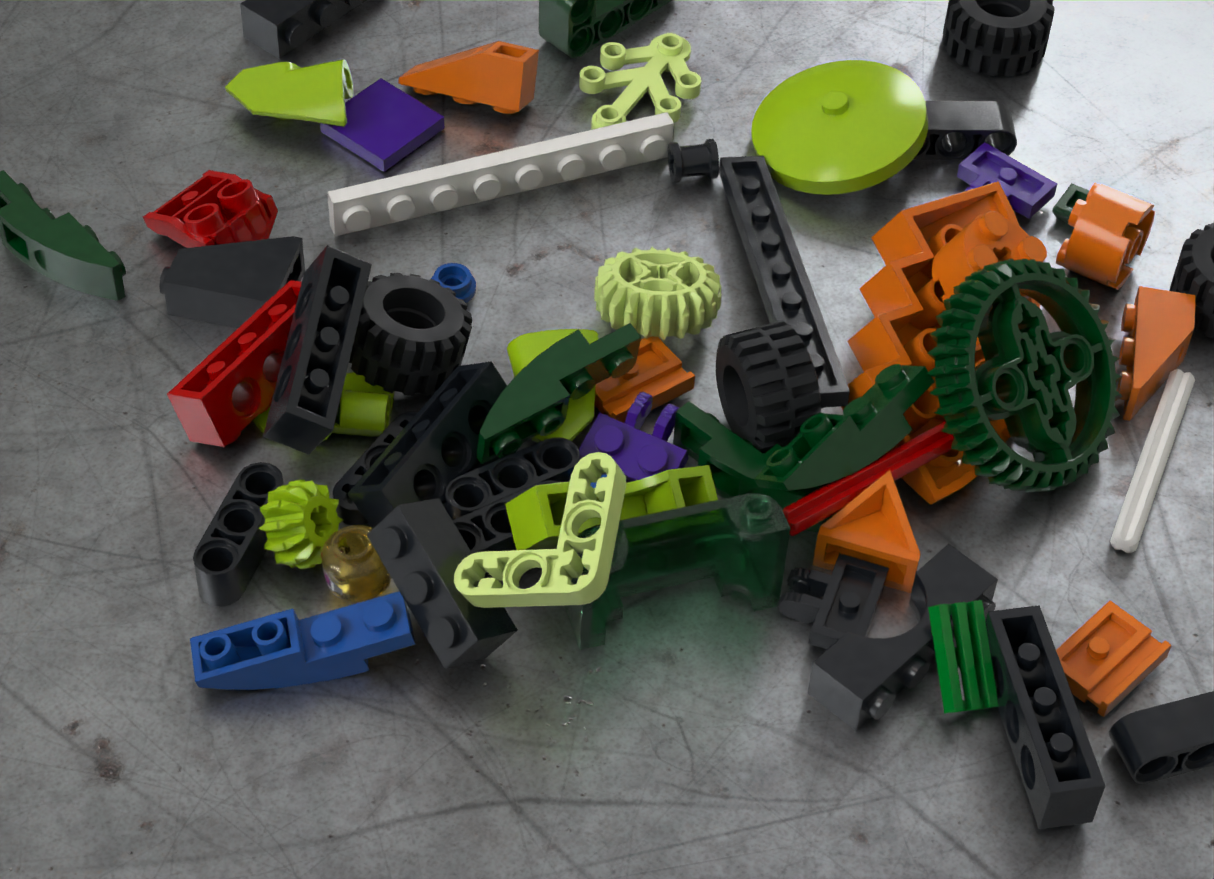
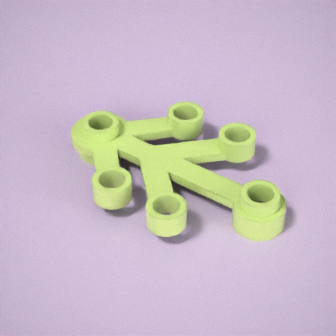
[579,33,701,130]

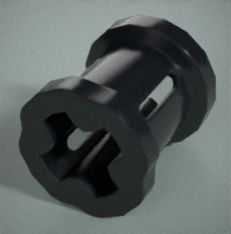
[668,139,719,183]

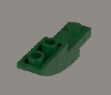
[0,170,126,301]
[476,323,641,464]
[754,364,934,491]
[673,401,836,533]

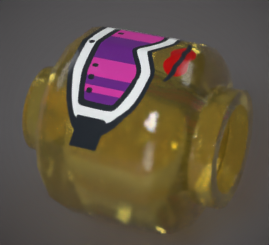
[321,525,392,603]

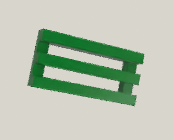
[928,600,999,714]

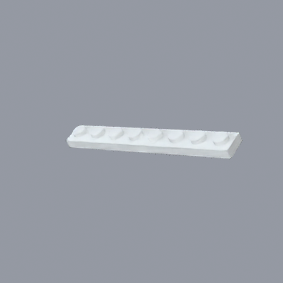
[327,112,674,237]

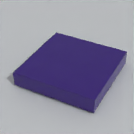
[320,78,445,172]

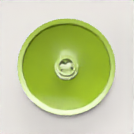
[751,60,928,195]

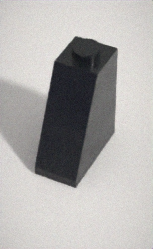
[159,236,305,328]

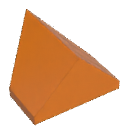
[813,470,921,593]

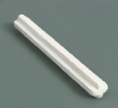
[1110,369,1195,553]

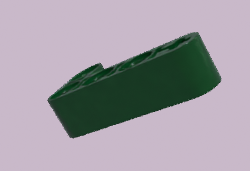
[538,0,672,59]

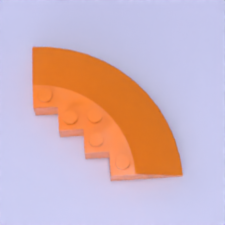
[841,181,1040,505]

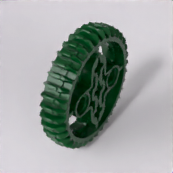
[927,259,1123,493]

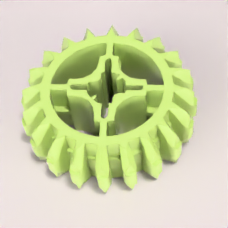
[594,247,721,340]

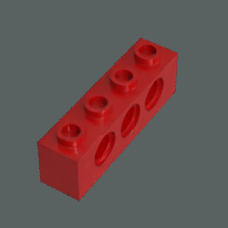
[167,280,302,447]

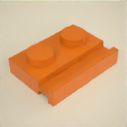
[594,336,695,423]
[1056,601,1171,718]

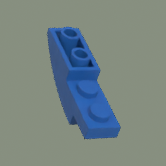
[190,591,416,690]

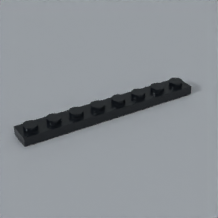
[719,155,850,408]

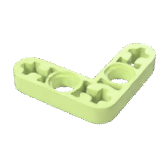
[454,452,626,608]

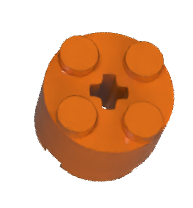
[1056,183,1155,290]
[932,211,1047,302]

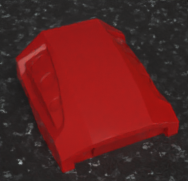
[143,170,278,248]

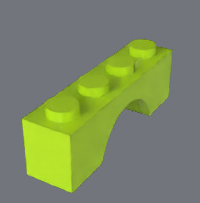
[505,465,722,550]

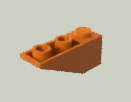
[398,41,539,114]
[1117,286,1196,421]

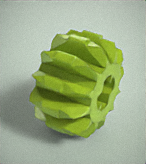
[258,479,344,569]

